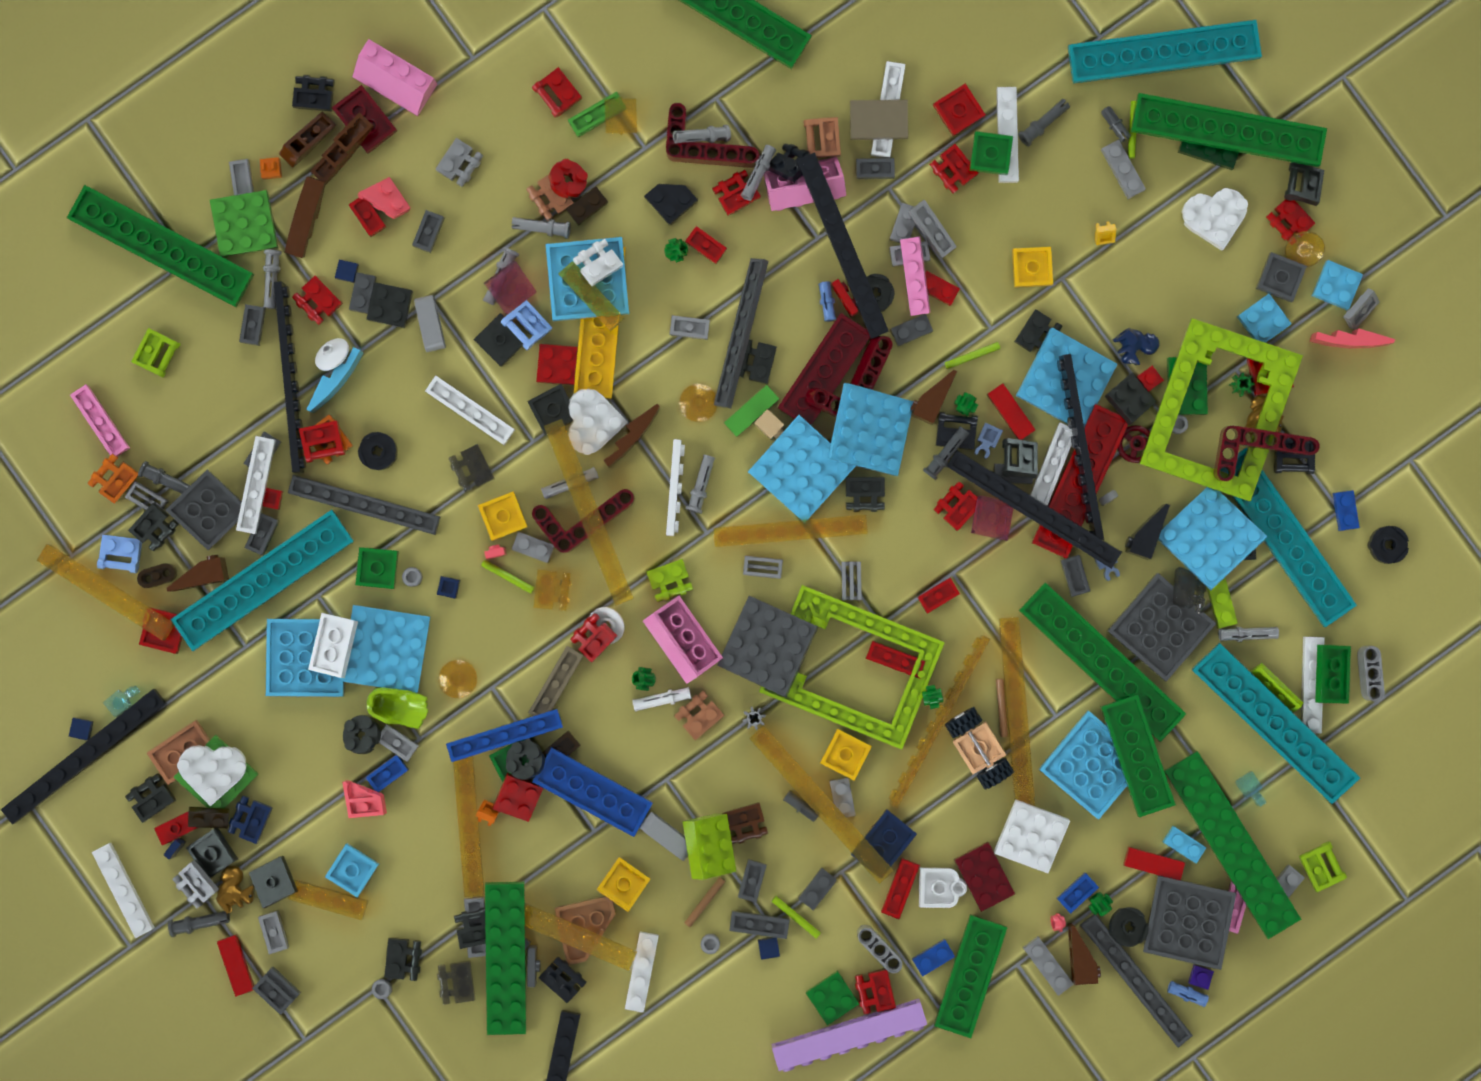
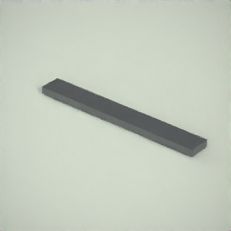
[714,258,769,409]
[288,475,441,535]
[1080,914,1193,1048]

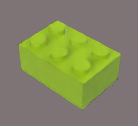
[682,814,737,880]

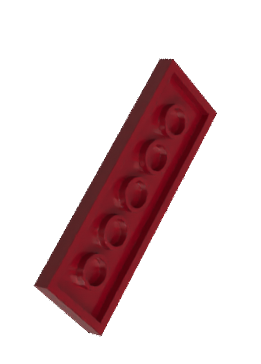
[777,313,870,426]

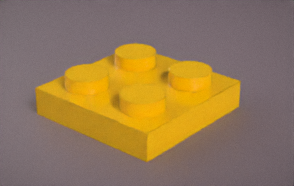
[1012,247,1053,288]
[478,491,528,541]
[820,729,872,781]
[596,857,650,912]

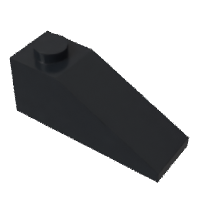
[1125,504,1170,560]

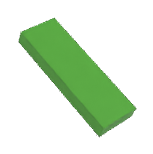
[568,91,627,137]
[724,385,779,437]

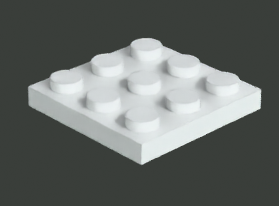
[994,799,1070,873]

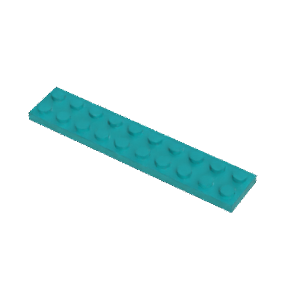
[1068,20,1262,84]
[1220,448,1357,627]
[170,510,355,651]
[1192,642,1361,804]

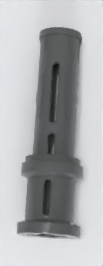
[1018,98,1070,147]
[923,426,970,480]
[138,461,190,494]
[168,911,230,938]

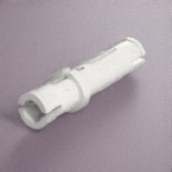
[633,687,691,712]

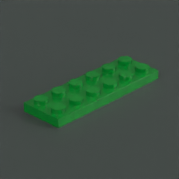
[1100,694,1176,818]
[934,914,1007,1038]

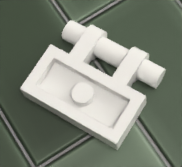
[573,239,623,286]

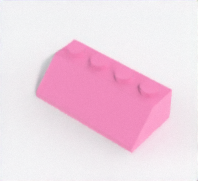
[353,39,437,116]
[763,157,846,211]
[643,596,723,684]

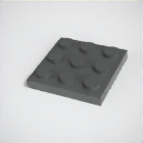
[165,469,242,550]

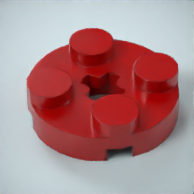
[549,159,588,198]

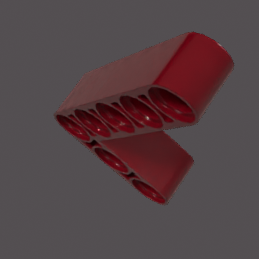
[666,103,759,168]
[806,336,893,418]
[1214,425,1320,481]
[532,489,635,553]

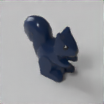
[1112,328,1160,365]

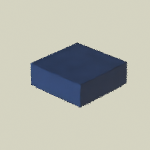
[335,259,359,283]
[437,576,460,599]
[68,717,94,741]
[164,838,186,859]
[758,937,780,960]

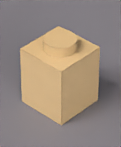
[754,409,784,440]

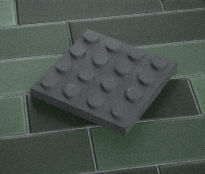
[1107,573,1216,682]
[717,596,818,698]
[1143,875,1236,970]

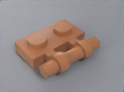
[526,174,574,221]
[674,691,724,740]

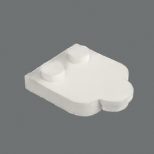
[919,868,967,908]

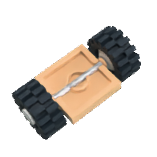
[945,707,1014,790]

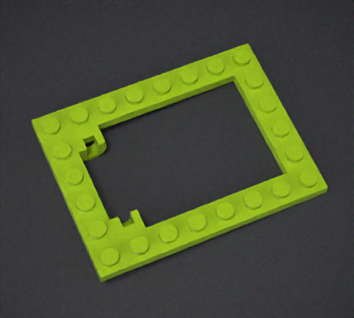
[1139,318,1303,502]
[759,585,945,750]

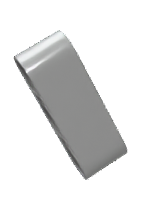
[414,295,446,352]
[1357,646,1385,702]
[640,812,688,861]
[857,925,903,973]

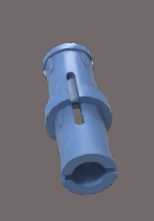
[818,281,836,322]
[1167,981,1209,1007]

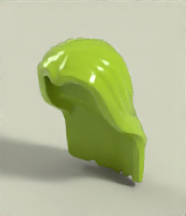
[366,687,428,729]

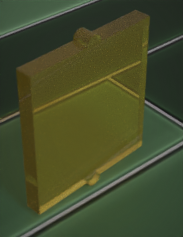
[604,97,637,135]

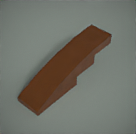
[310,112,374,185]
[284,176,326,258]
[604,404,660,468]

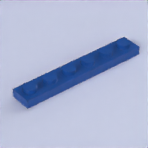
[446,709,563,762]

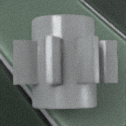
[742,706,766,730]

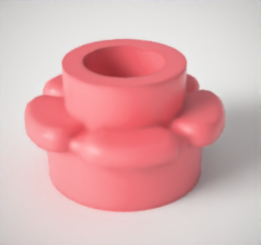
[1050,913,1066,932]

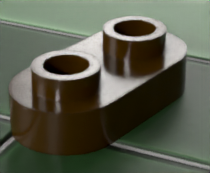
[137,563,177,588]

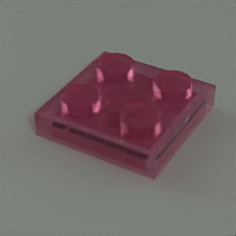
[484,261,537,315]
[971,496,1014,541]

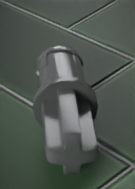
[1101,106,1131,143]
[783,790,820,822]

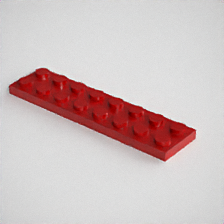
[1031,404,1128,559]

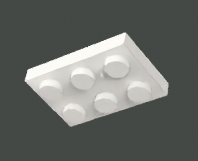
[308,613,358,678]

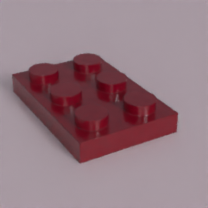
[332,85,397,154]
[954,842,1015,912]

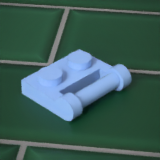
[501,300,552,350]
[97,535,142,573]

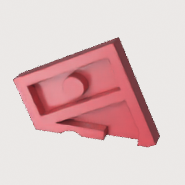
[358,177,410,219]
[342,780,387,818]

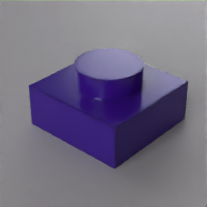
[1188,964,1214,990]

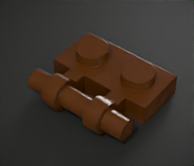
[722,802,768,844]

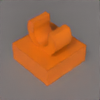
[260,157,282,180]
[476,800,500,826]

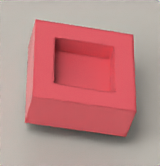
[484,544,507,559]

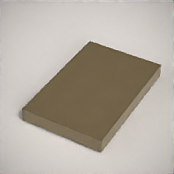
[850,100,908,140]

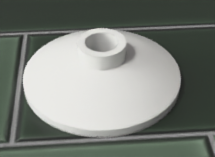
[315,338,349,371]
[589,607,625,644]

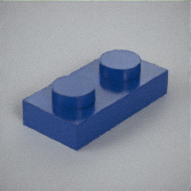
[1332,490,1360,531]
[366,755,409,792]
[1057,872,1099,914]
[912,939,955,977]

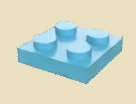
[1312,260,1363,310]
[1237,294,1292,343]
[325,843,379,898]

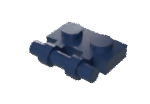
[227,795,273,844]

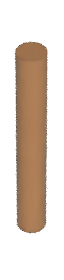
[996,679,1008,737]
[684,877,726,927]

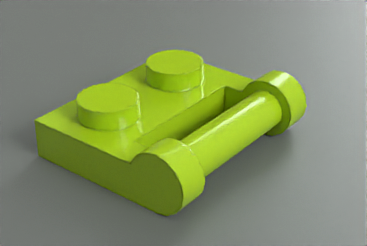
[131,328,181,378]
[1299,842,1347,892]

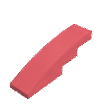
[1310,328,1395,349]

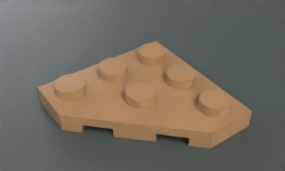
[555,896,616,965]

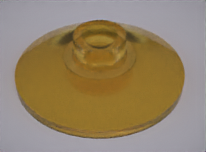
[1285,231,1325,268]
[679,384,717,422]
[438,660,477,698]

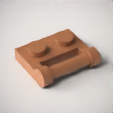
[803,117,841,158]

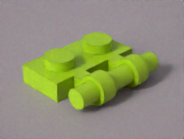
[647,559,693,602]

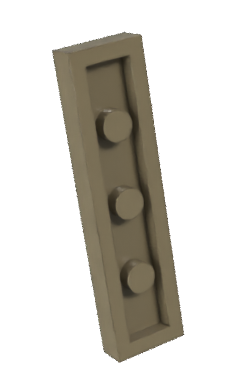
[528,646,584,716]

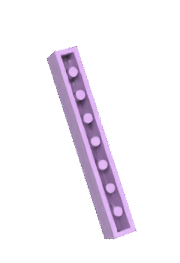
[771,998,927,1072]

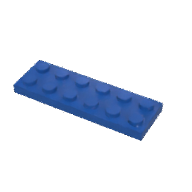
[532,747,653,837]

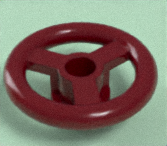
[1117,425,1150,463]

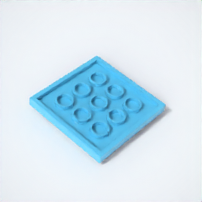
[546,237,629,321]
[1016,328,1117,427]
[828,383,914,476]
[748,415,856,523]
[1158,487,1267,590]
[340,605,430,693]
[266,619,345,697]
[1039,710,1127,820]

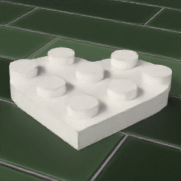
[1181,188,1248,251]
[568,389,628,455]
[177,745,247,806]

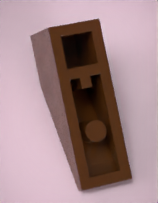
[279,111,336,167]
[911,370,957,425]
[167,555,229,592]
[1068,923,1101,985]

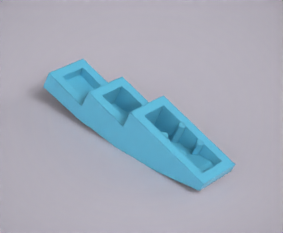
[306,347,364,413]

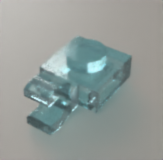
[103,685,140,717]
[1234,771,1267,807]

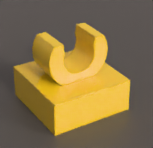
[1094,221,1117,245]

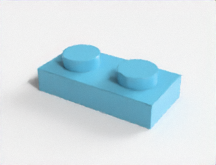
[1162,826,1207,864]

